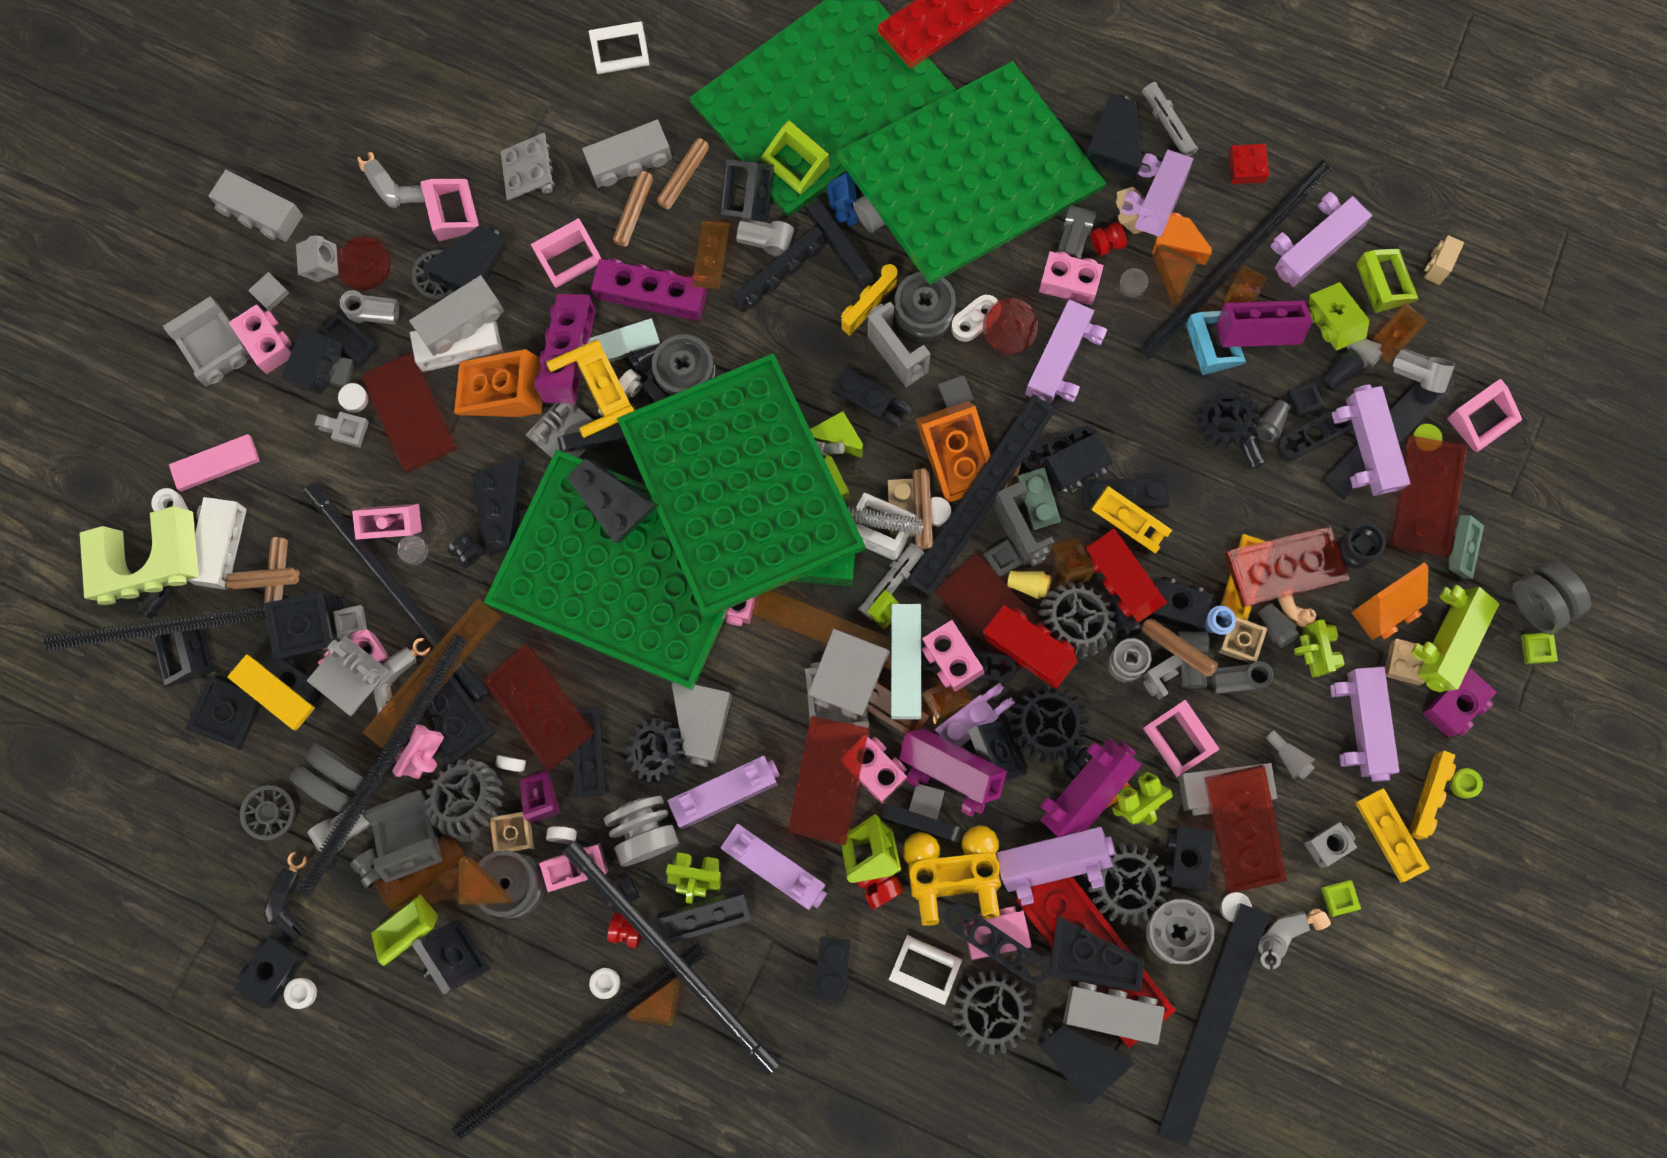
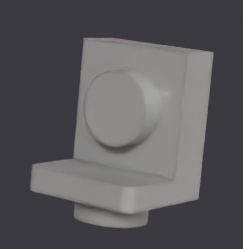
[1143,655,1183,700]

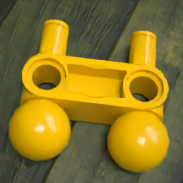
[902,825,1001,926]

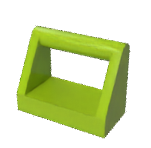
[760,120,830,195]
[1356,249,1419,313]
[841,814,901,883]
[371,894,439,966]

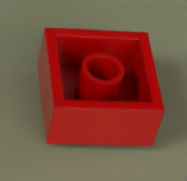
[1228,144,1269,184]

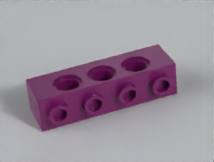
[591,258,708,322]
[535,294,596,404]

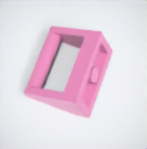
[421,179,479,242]
[531,218,601,289]
[1447,379,1522,452]
[1143,700,1219,777]

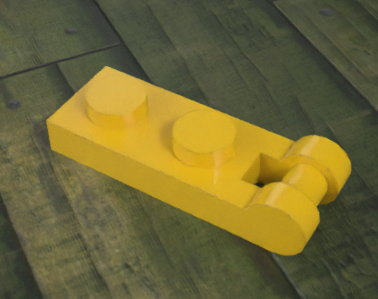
[841,264,898,336]
[1090,486,1172,554]

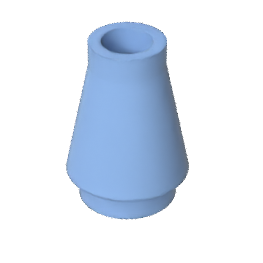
[1204,606,1236,635]

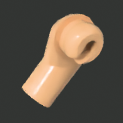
[1277,591,1316,627]

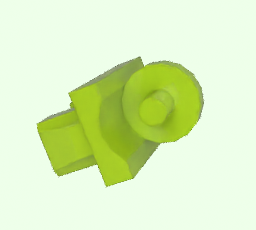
[1294,620,1344,678]
[1112,772,1173,825]
[666,852,721,904]

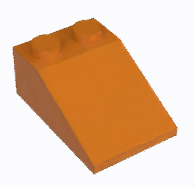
[454,349,543,417]
[915,401,991,503]
[1351,562,1428,640]

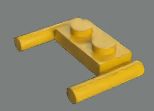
[546,339,634,438]

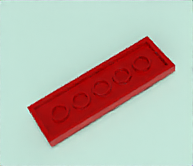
[877,0,1014,69]
[1015,877,1176,1048]

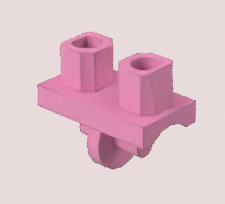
[392,724,444,779]

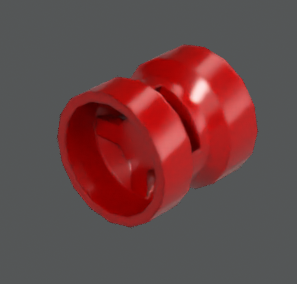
[1091,221,1127,256]
[607,913,641,949]

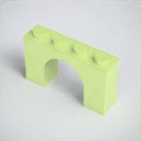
[80,506,199,605]

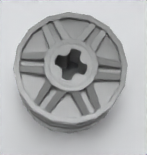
[604,796,680,867]
[1146,899,1214,964]

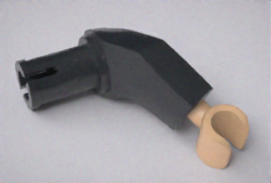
[264,852,308,944]

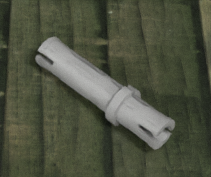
[1142,82,1199,157]
[858,543,925,620]

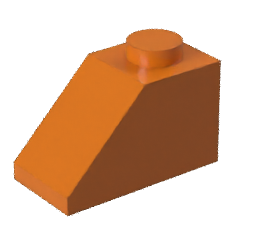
[1152,212,1212,265]

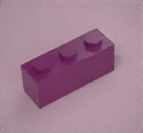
[1215,301,1313,347]

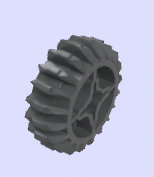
[1037,582,1116,659]
[424,759,504,838]
[1087,843,1169,925]
[951,970,1034,1055]

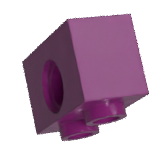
[1422,668,1497,738]

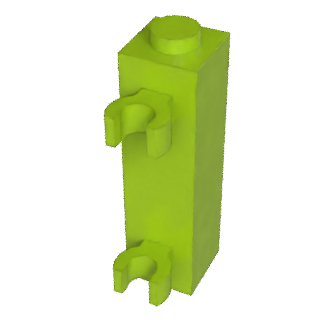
[1411,585,1499,692]

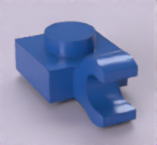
[827,173,858,227]

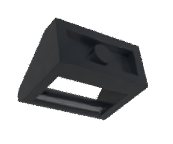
[719,159,774,221]
[152,617,214,687]

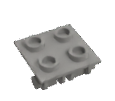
[501,133,555,201]
[526,403,594,458]
[307,635,389,716]

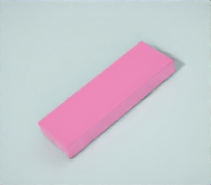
[169,434,260,492]

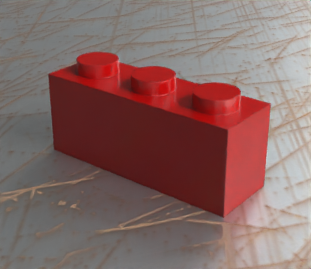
[1086,529,1167,623]
[983,605,1077,689]

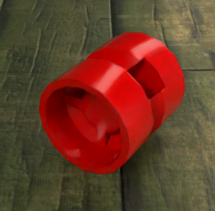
[856,876,905,911]

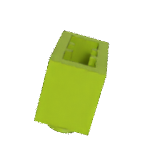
[1308,282,1369,351]

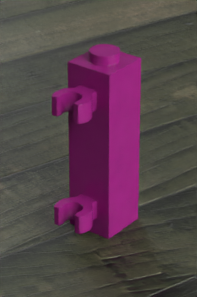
[899,728,1007,817]
[1040,738,1142,837]

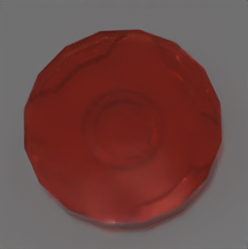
[337,236,391,291]
[983,298,1038,354]

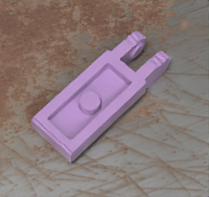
[934,683,1015,747]

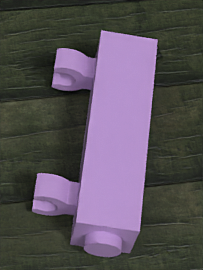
[1121,150,1194,237]
[1270,192,1372,287]
[1025,299,1107,405]
[1332,385,1410,496]
[1330,667,1399,782]
[667,756,780,830]
[721,824,827,911]
[997,827,1116,906]

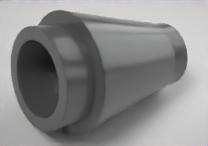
[1255,400,1290,442]
[1258,604,1299,648]

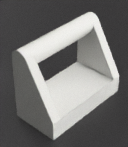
[589,21,650,74]
[855,493,916,561]
[888,935,962,1005]

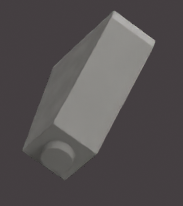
[672,683,732,767]

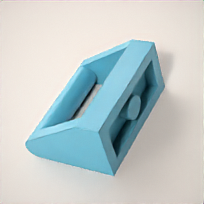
[1186,311,1246,375]

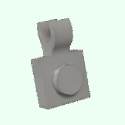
[315,412,369,448]

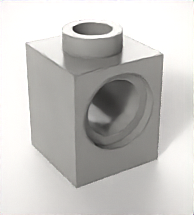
[296,236,338,282]
[1303,822,1357,868]

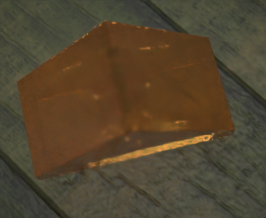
[1153,245,1198,305]
[1223,265,1268,303]
[1372,303,1428,363]
[1051,538,1094,587]
[921,683,973,725]
[459,856,514,906]
[626,978,683,1026]

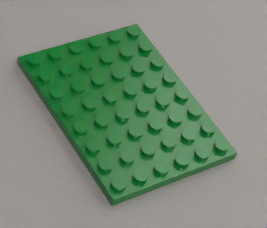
[689,0,956,218]
[837,61,1106,285]
[617,353,866,619]
[483,449,729,691]

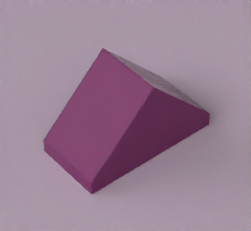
[519,770,561,823]

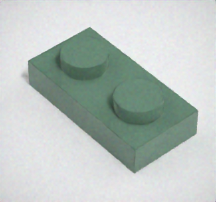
[1016,468,1061,530]
[1449,515,1484,579]

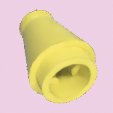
[1007,571,1051,599]

